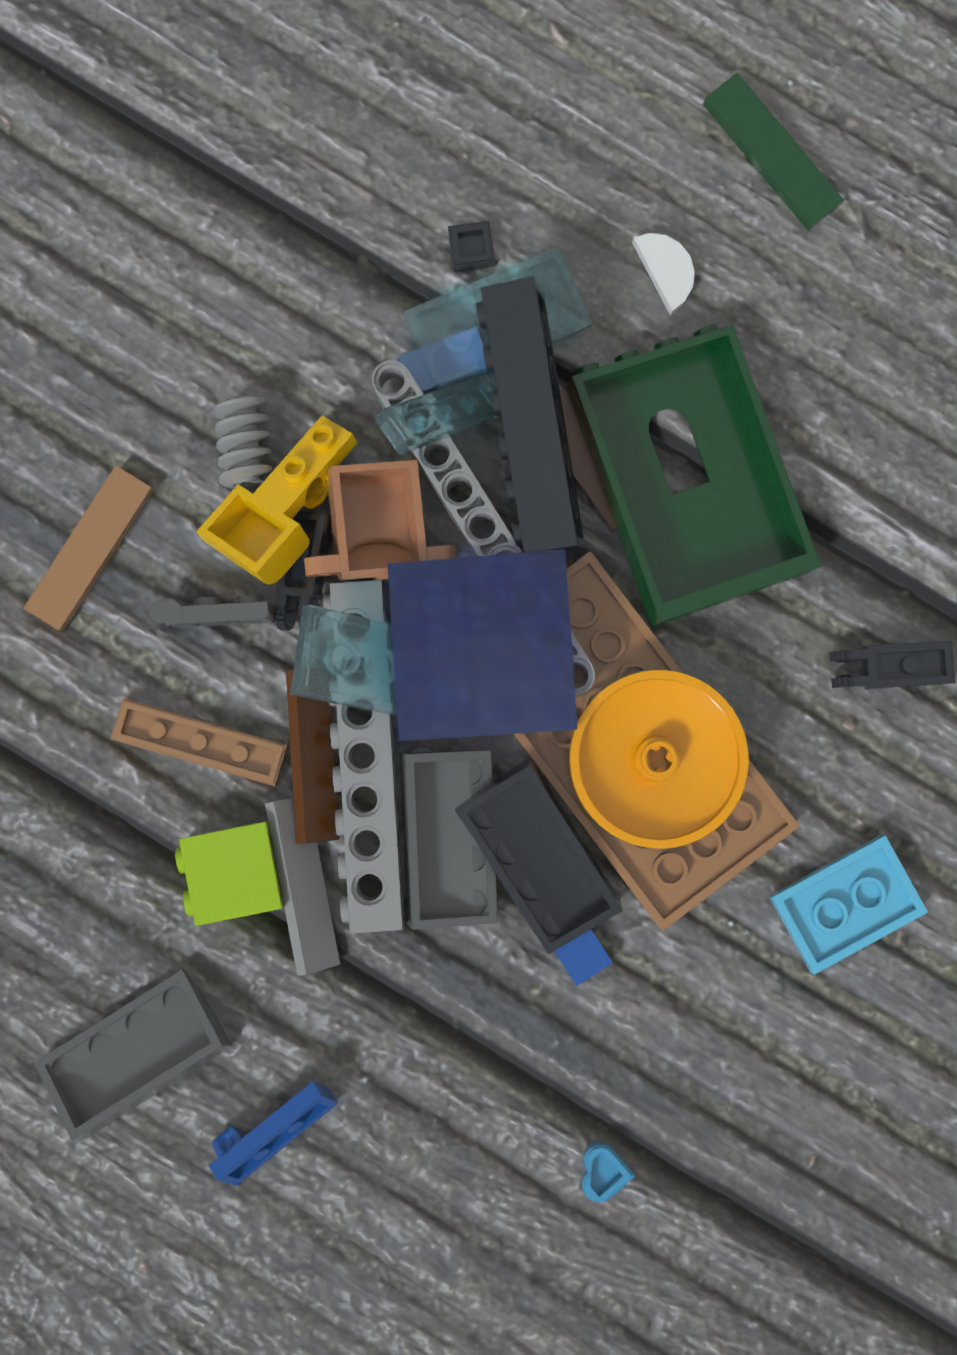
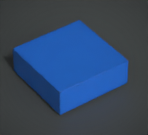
[554,929,613,986]

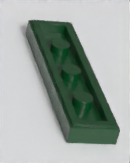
[703,72,844,231]

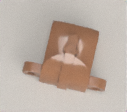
[304,460,458,580]

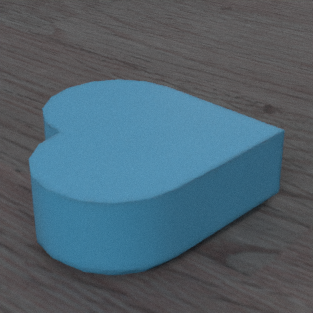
[581,1141,635,1203]

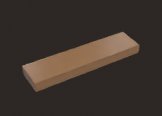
[23,465,154,632]
[110,698,289,786]

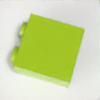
[175,821,284,926]

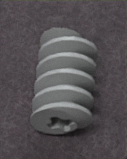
[214,396,273,490]

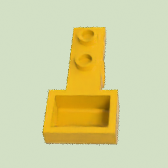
[196,415,357,584]

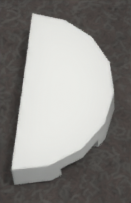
[632,233,695,316]

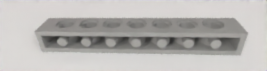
[323,580,405,933]

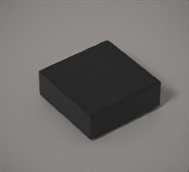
[448,221,495,272]

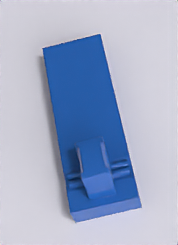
[209,1081,338,1186]

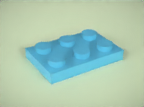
[769,835,928,975]

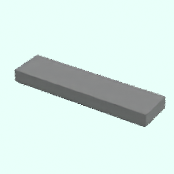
[265,798,340,976]

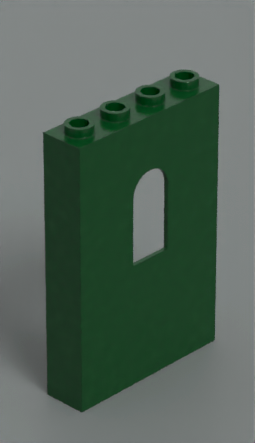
[566,324,821,627]

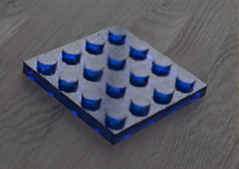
[388,550,578,741]

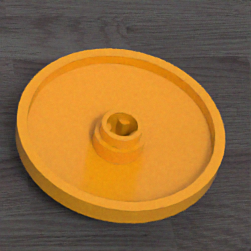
[569,670,749,849]

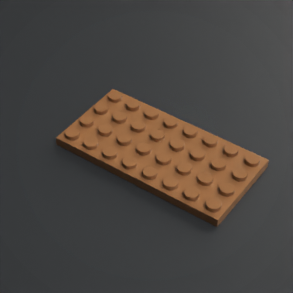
[453,551,800,932]

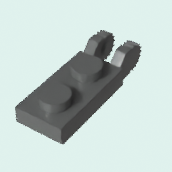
[148,595,276,628]

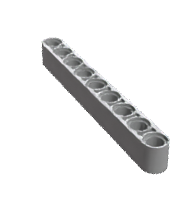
[372,360,595,698]

